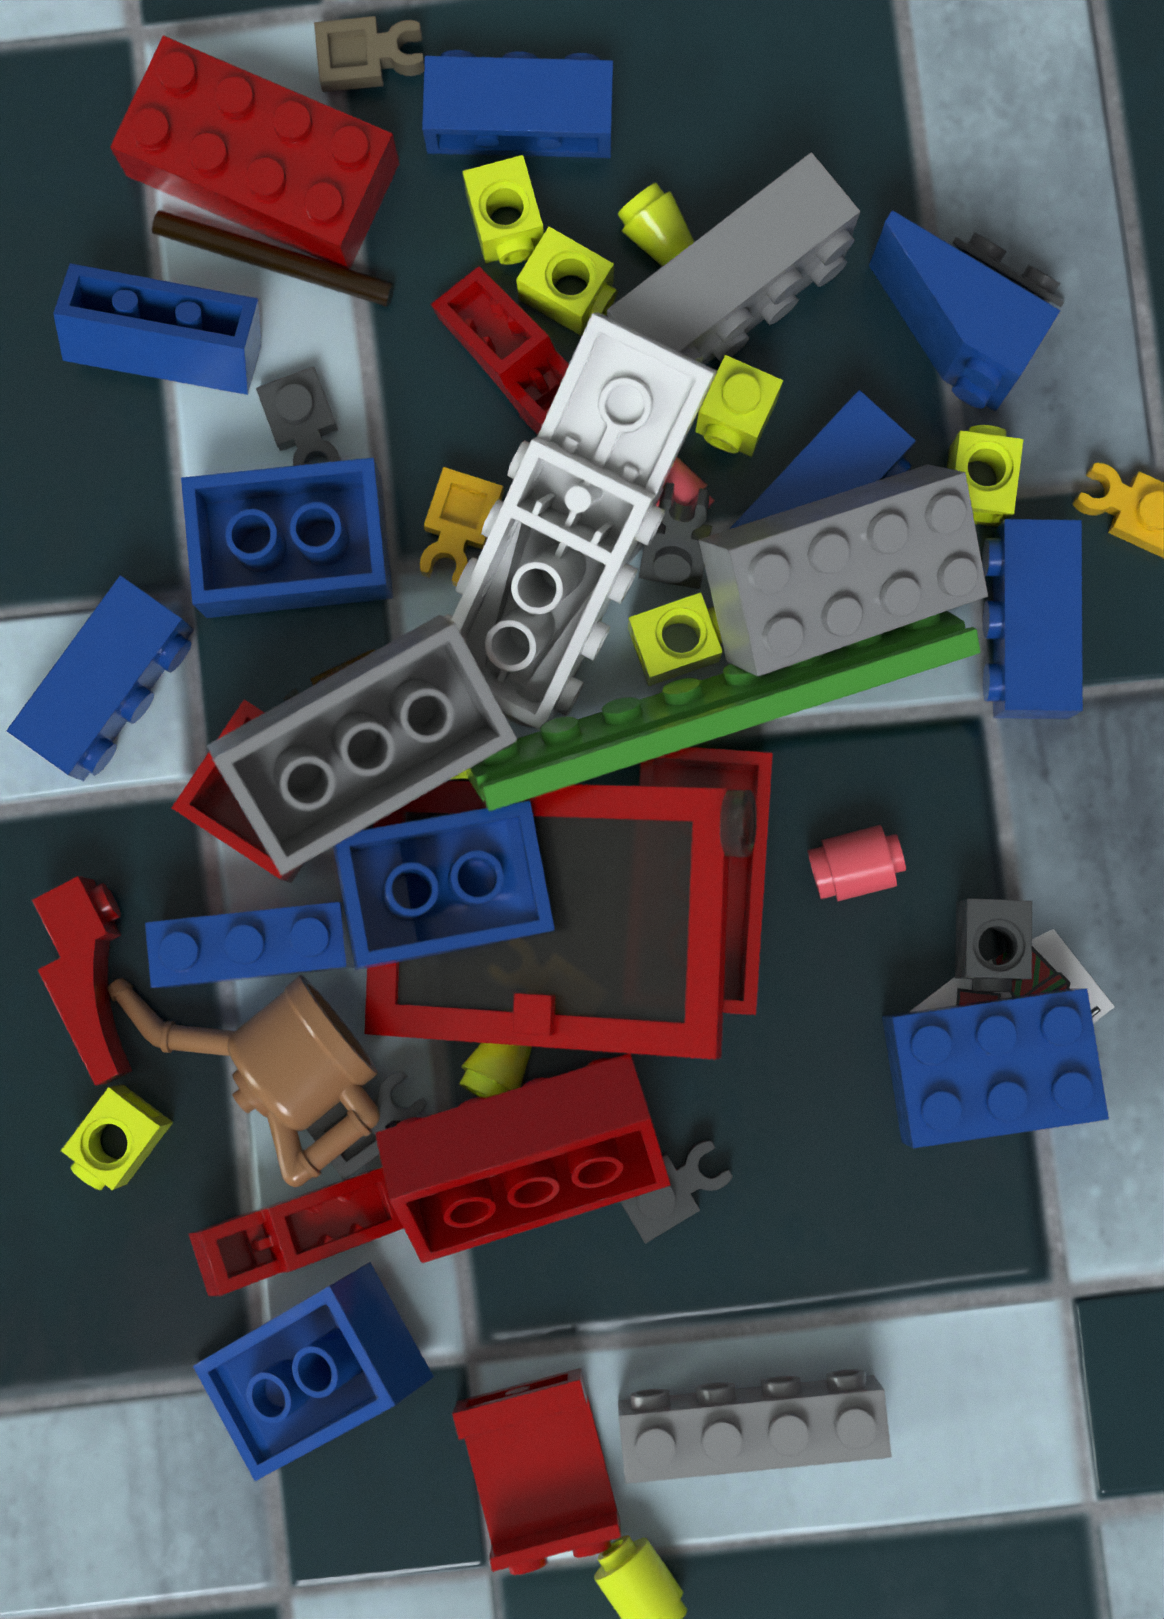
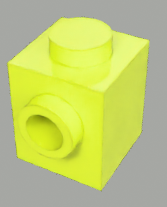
[695,355,783,457]

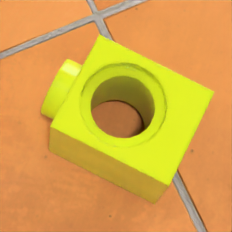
[462,155,544,265]
[516,227,618,336]
[947,425,1024,527]
[628,592,723,687]
[61,1084,173,1190]

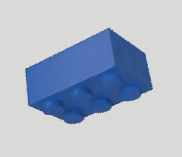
[181,457,394,618]
[882,988,1109,1148]

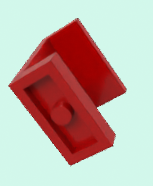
[452,1368,621,1575]

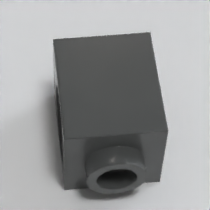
[955,899,1032,992]

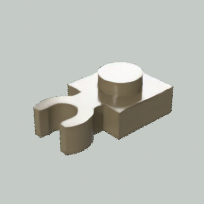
[314,16,425,92]

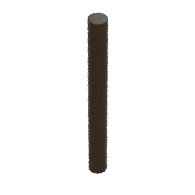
[152,210,395,307]

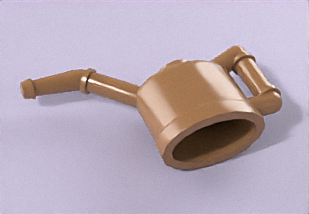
[107,975,380,1187]

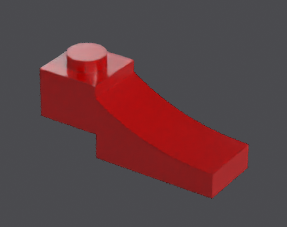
[431,266,570,435]
[32,876,133,1086]
[189,1166,404,1296]

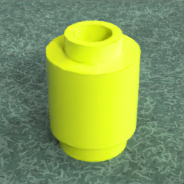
[594,1535,687,1619]

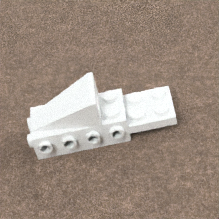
[445,312,717,730]

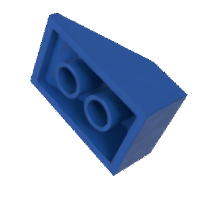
[869,210,1061,412]
[333,801,555,970]
[193,1262,434,1481]

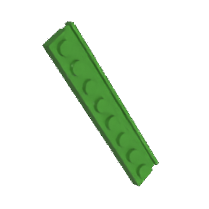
[466,611,981,811]

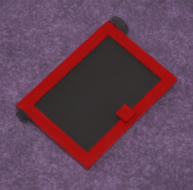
[364,781,757,1059]

